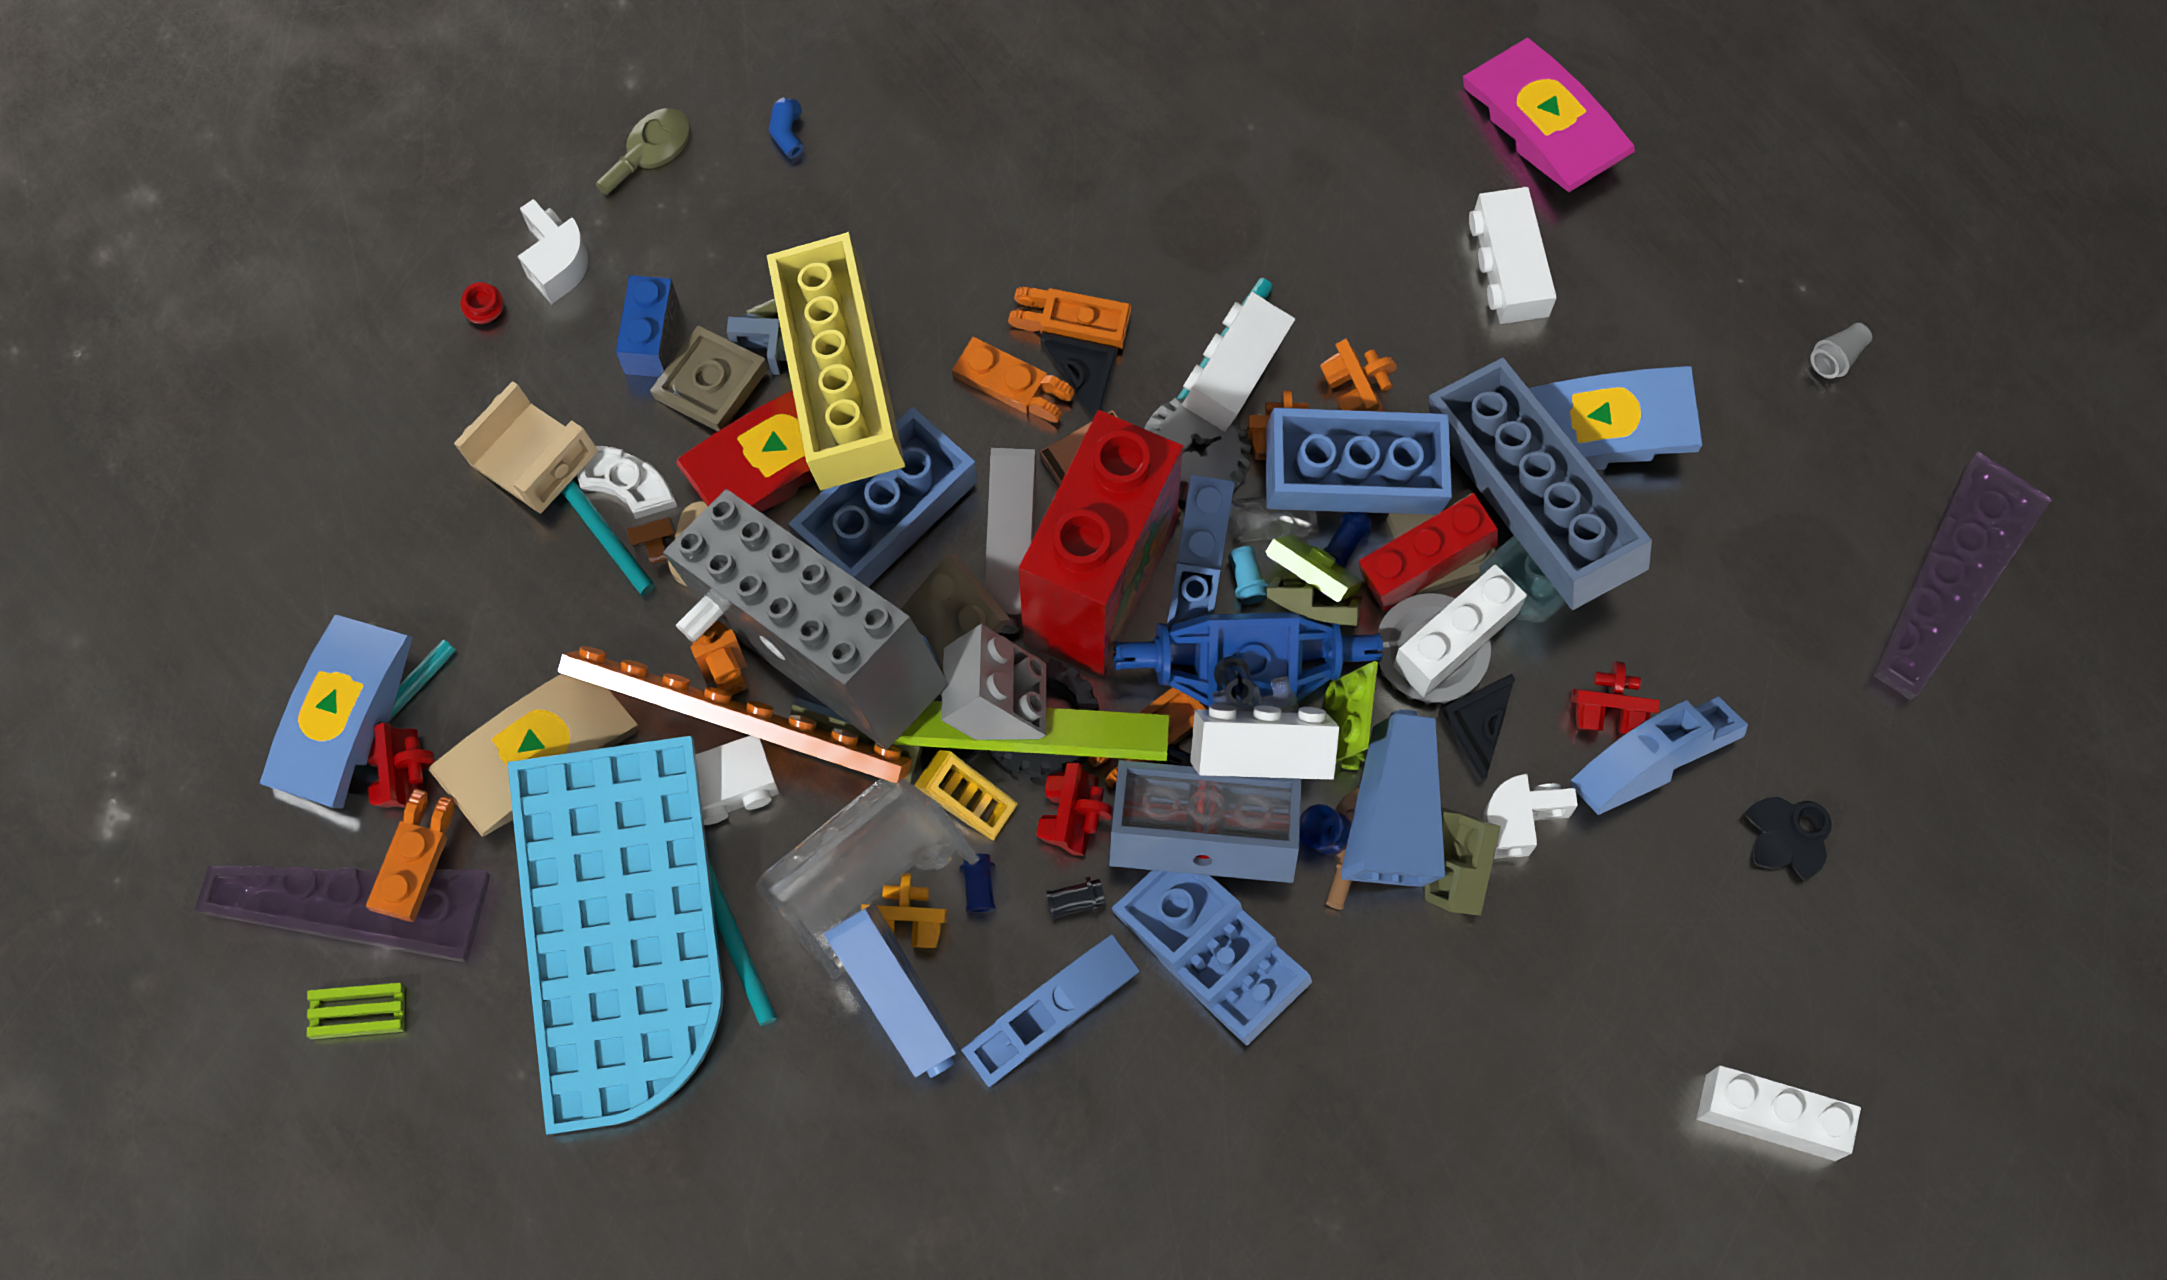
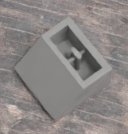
[941,624,1046,740]

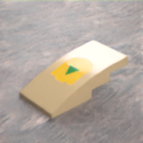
[429,673,638,838]

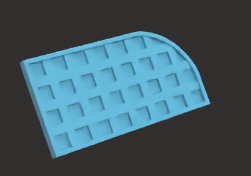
[507,736,724,1135]

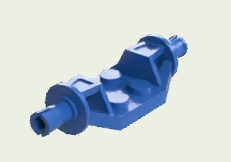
[1113,612,1383,706]

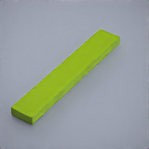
[894,701,1169,761]

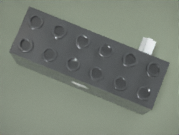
[663,489,949,750]

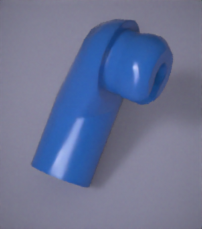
[768,98,805,159]

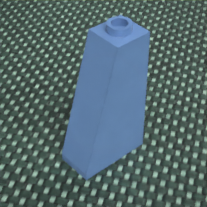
[1341,709,1445,887]
[824,902,959,1078]

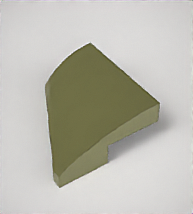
[1424,807,1501,916]

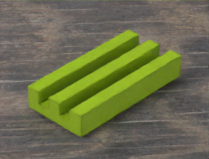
[306,982,405,1040]

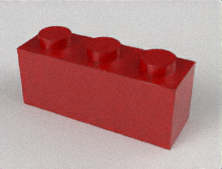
[1358,493,1498,612]

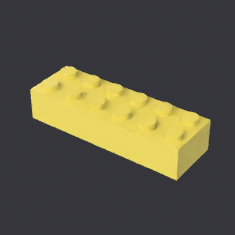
[767,232,905,491]

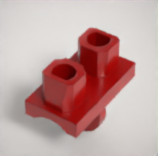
[1570,661,1660,734]
[367,722,435,808]
[1036,763,1114,856]

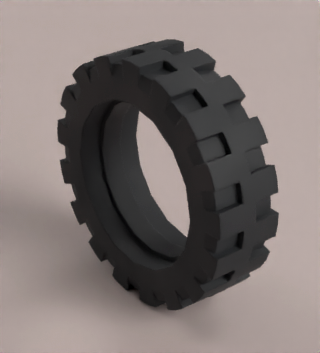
[988,658,1099,781]

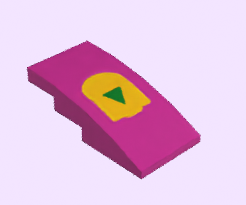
[1463,37,1635,192]

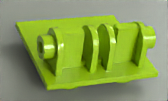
[1324,661,1378,770]

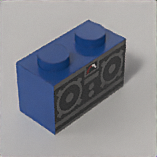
[616,275,679,377]

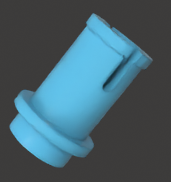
[1227,546,1269,605]

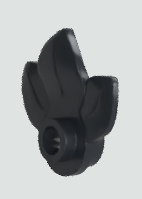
[1745,797,1832,880]

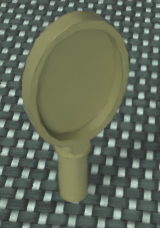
[596,108,691,195]

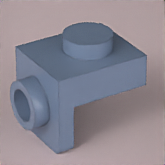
[727,314,787,375]

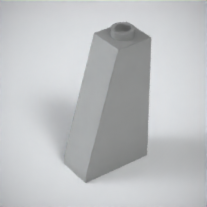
[985,448,1037,634]

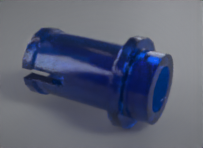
[1323,512,1372,567]
[959,854,996,914]

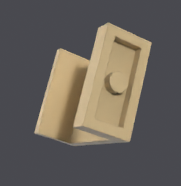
[454,381,598,514]

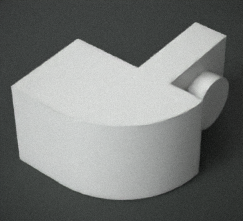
[518,199,588,305]
[1482,774,1578,859]

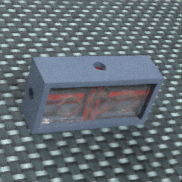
[1109,760,1301,883]

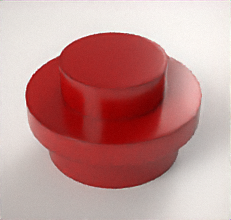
[460,282,504,324]

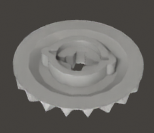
[1144,398,1252,501]
[1377,593,1491,705]

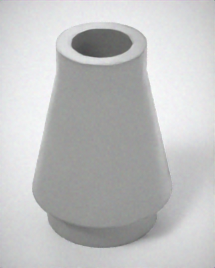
[1810,323,1872,379]

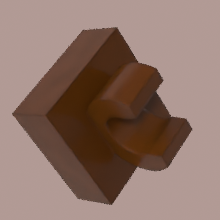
[626,517,676,564]

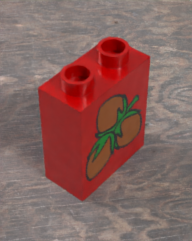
[1018,410,1183,679]

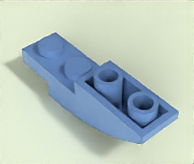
[1167,474,1235,627]
[1570,696,1748,815]
[961,934,1141,1087]

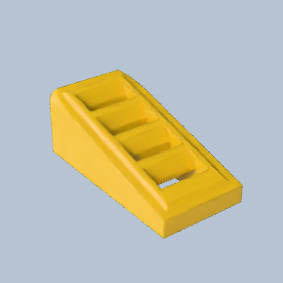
[914,750,1018,841]

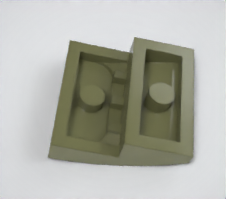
[1267,577,1362,626]

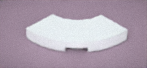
[577,446,678,519]

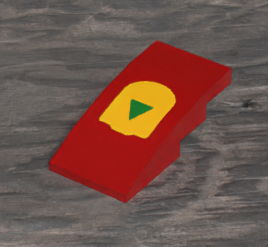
[676,390,815,512]

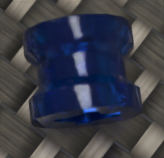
[1299,804,1352,855]

